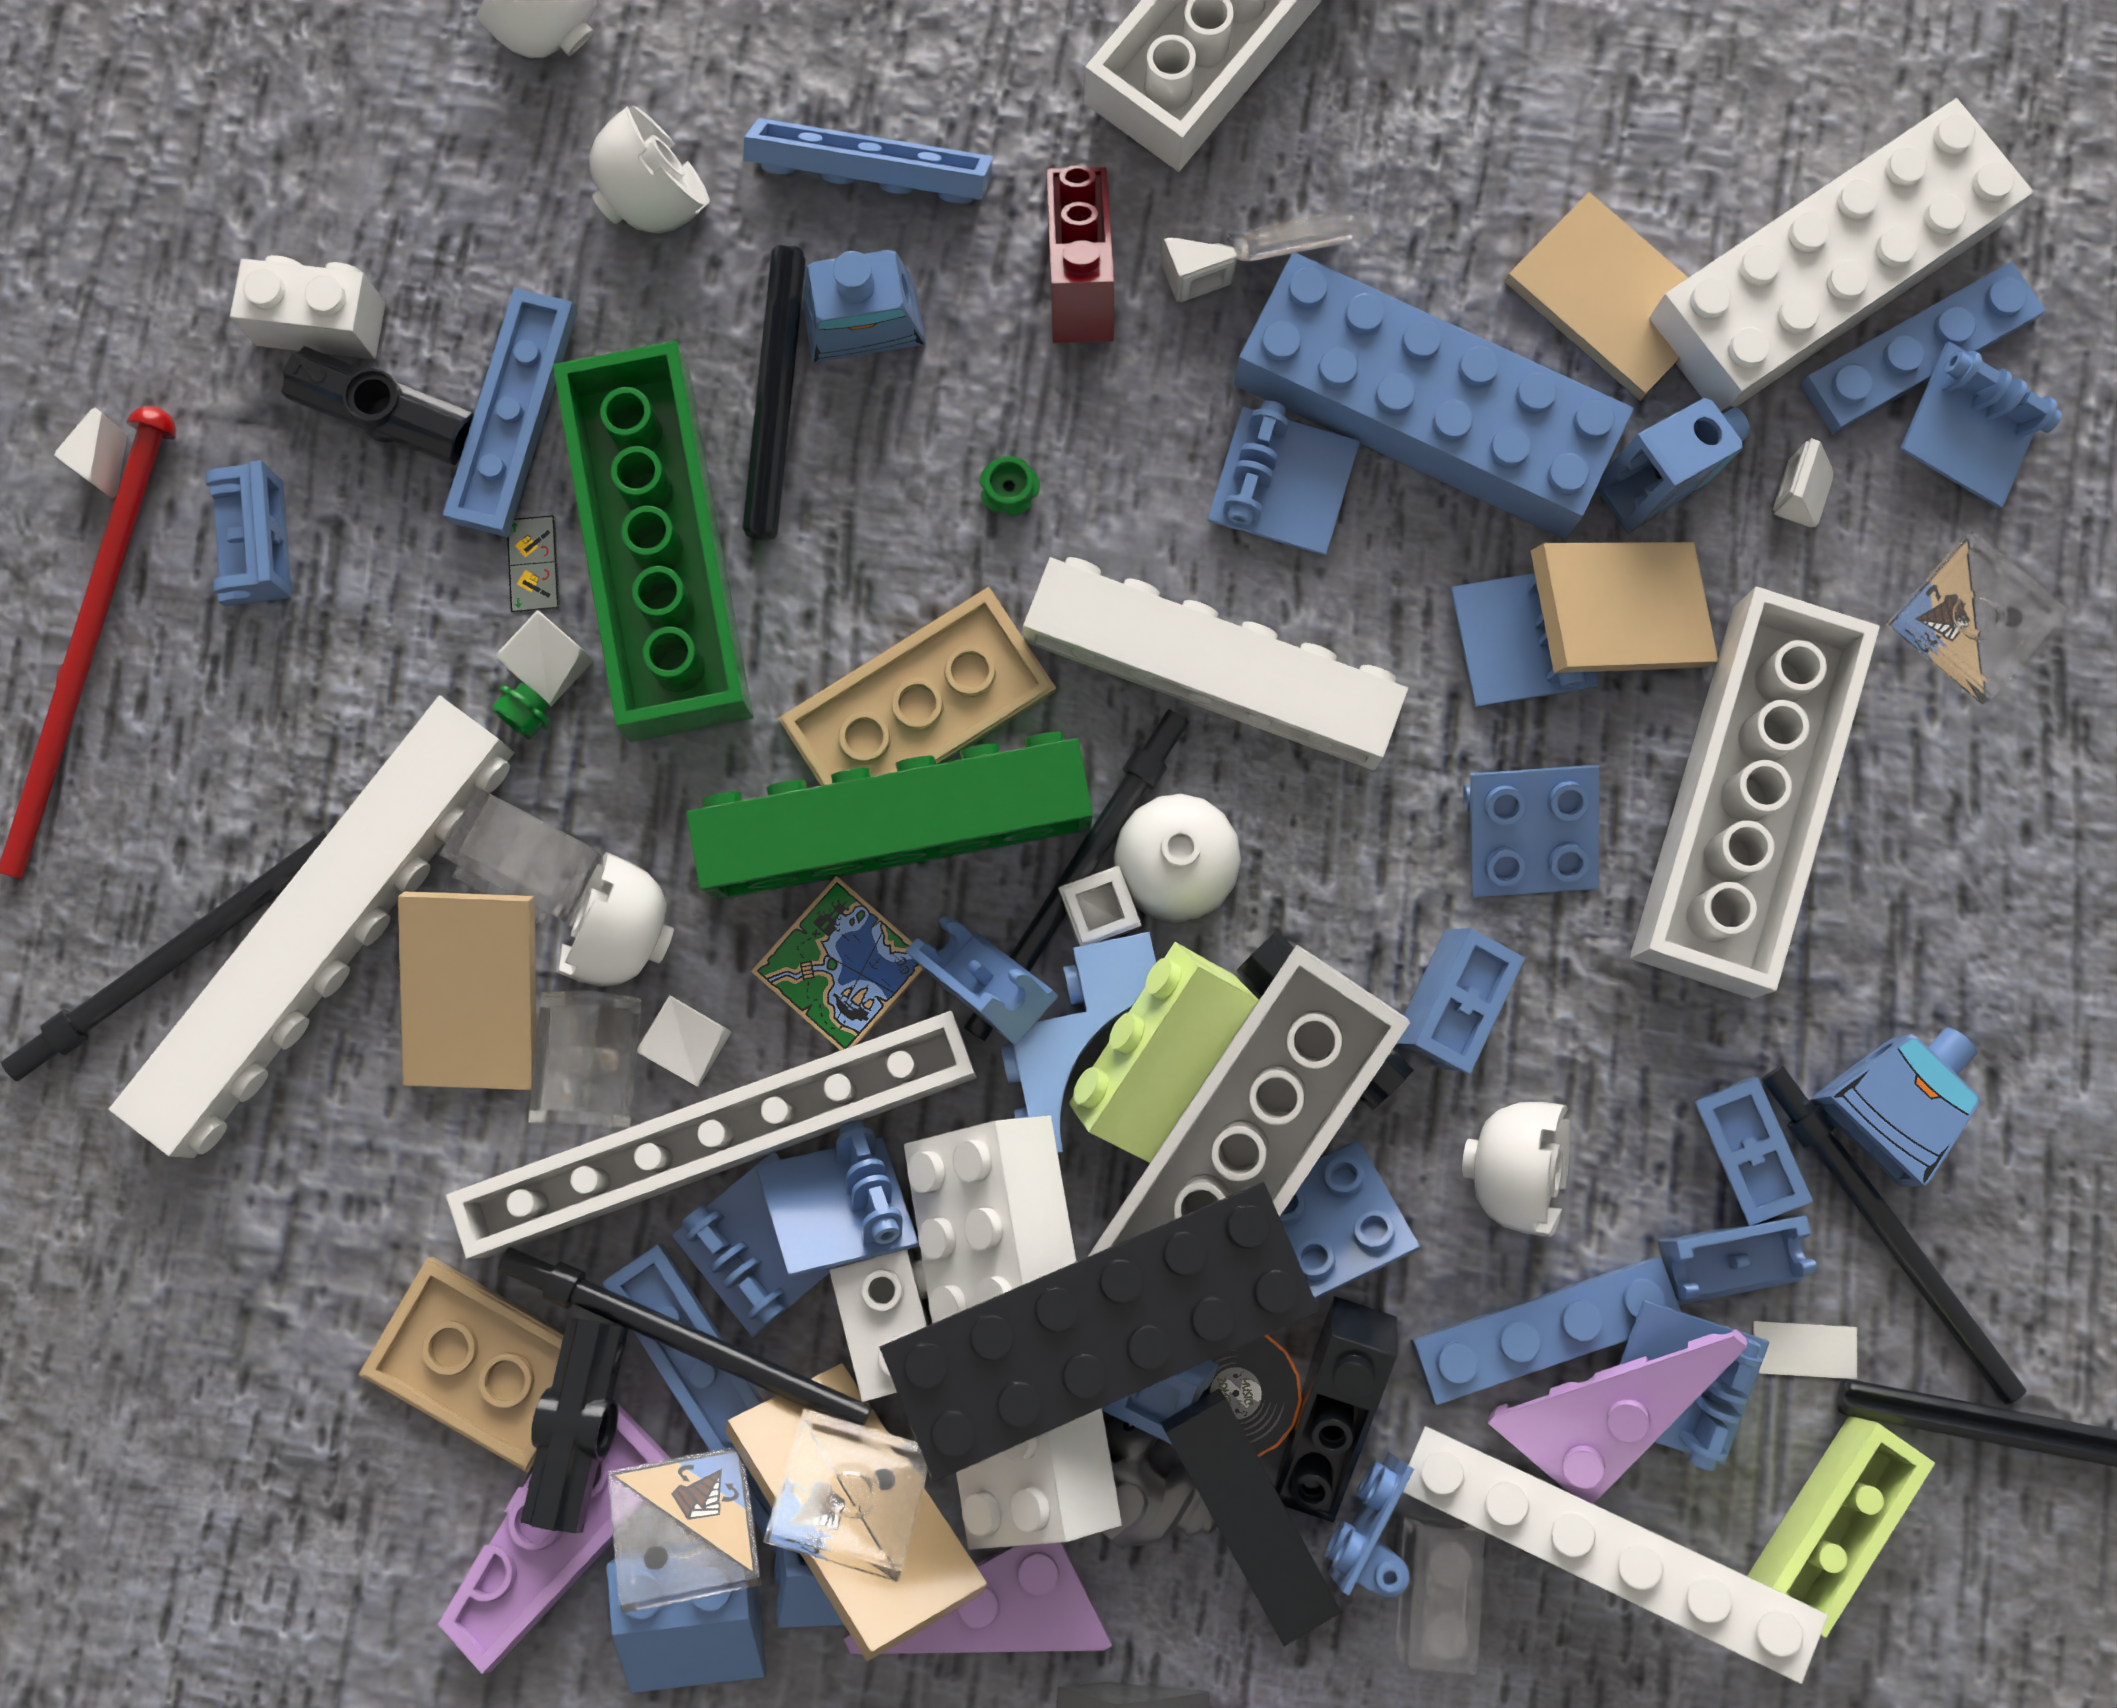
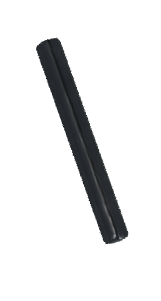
[742,245,806,540]
[1837,1379,2117,1467]

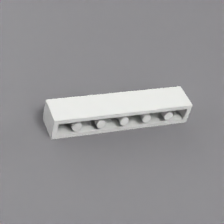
[1023,557,1409,771]
[1403,1426,1828,1684]

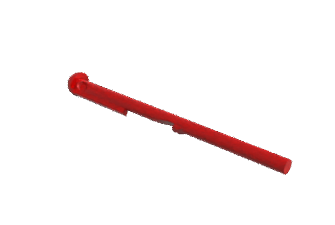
[0,406,177,879]

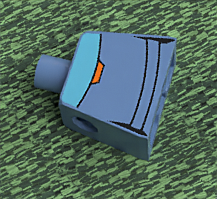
[802,250,926,363]
[1596,398,1750,534]
[1810,1027,1980,1187]

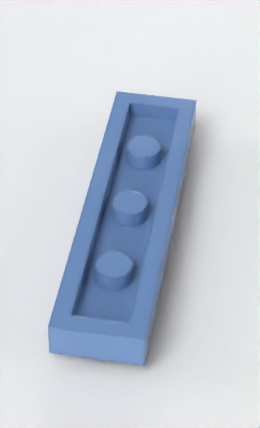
[743,118,994,204]
[1800,261,2046,435]
[443,288,578,537]
[1410,1257,1681,1405]

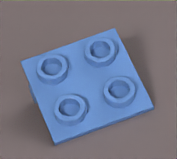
[1900,341,2062,509]
[1207,400,1360,556]
[1451,573,1599,708]
[1463,765,1599,897]
[756,1121,919,1278]
[1280,1140,1420,1300]
[672,1152,838,1337]
[1620,1300,1770,1471]
[1325,1452,1414,1598]

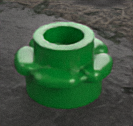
[979,456,1040,516]
[491,683,550,740]

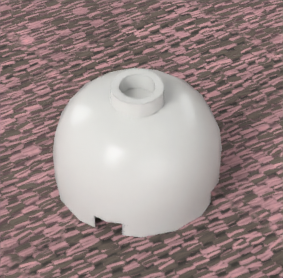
[476,0,597,58]
[589,105,710,234]
[1114,794,1241,923]
[556,852,674,986]
[1462,1102,1570,1237]

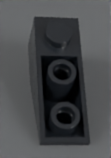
[1274,1296,1397,1523]

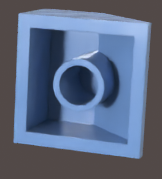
[606,1537,766,1693]

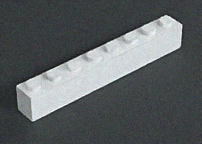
[109,695,515,1158]
[446,1010,977,1259]

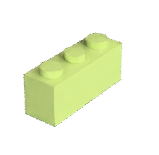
[1068,942,1259,1163]
[1747,1416,1935,1638]

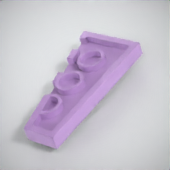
[438,1398,674,1674]

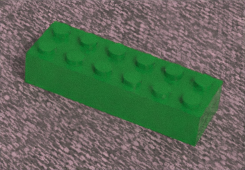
[553,340,754,743]
[686,731,1093,900]

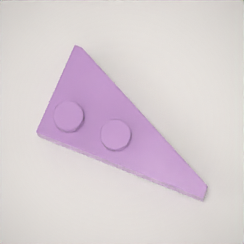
[1488,1329,1747,1504]
[843,1542,1112,1654]

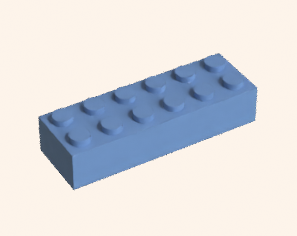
[1234,251,1634,539]

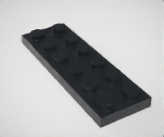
[879,1182,1320,1482]

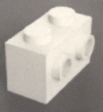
[230,255,386,360]
[829,1249,931,1402]

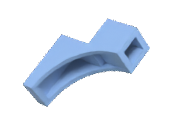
[1001,932,1156,1155]

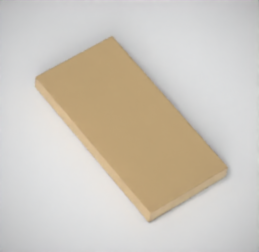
[778,587,1056,786]
[725,1363,988,1662]

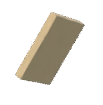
[1505,192,1688,401]
[1530,542,1718,673]
[398,892,537,1090]
[358,1257,564,1473]

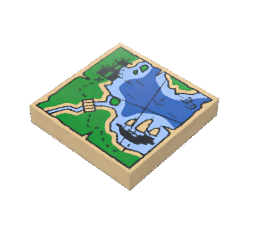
[751,876,925,1051]

